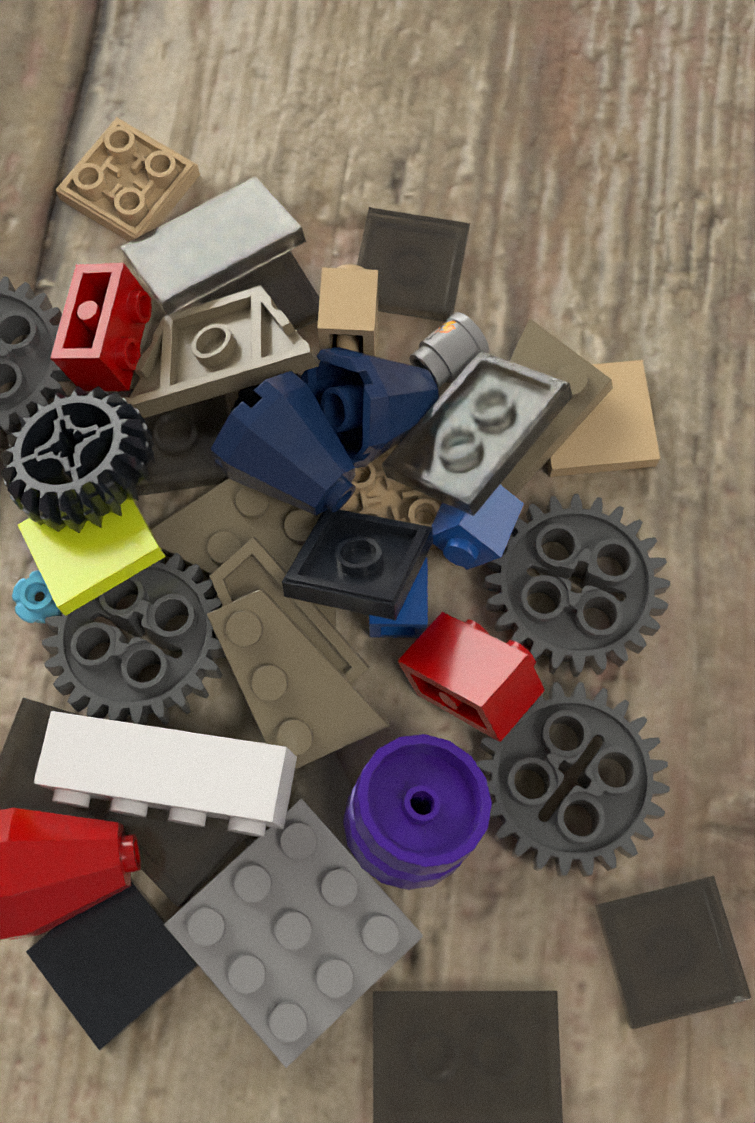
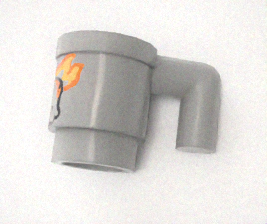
[410,312,504,412]

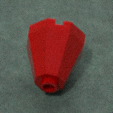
[0,808,141,940]

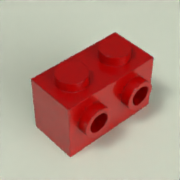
[50,263,152,391]
[397,612,545,742]

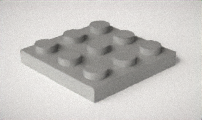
[164,798,423,1068]

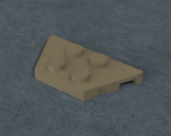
[123,285,319,418]
[151,478,336,628]

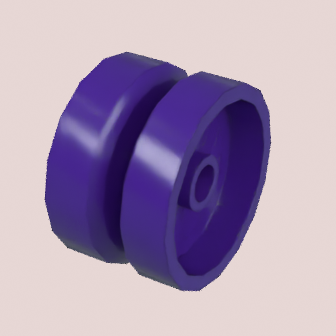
[343,734,492,890]

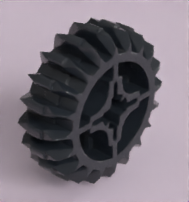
[0,386,156,533]

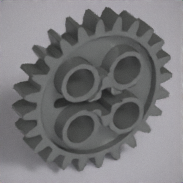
[0,276,71,435]
[483,494,671,677]
[42,553,226,725]
[476,682,670,877]

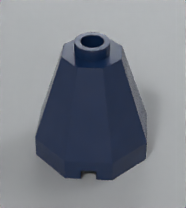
[301,347,439,468]
[211,371,356,515]

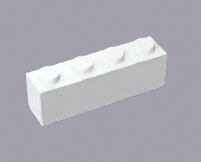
[34,711,297,837]

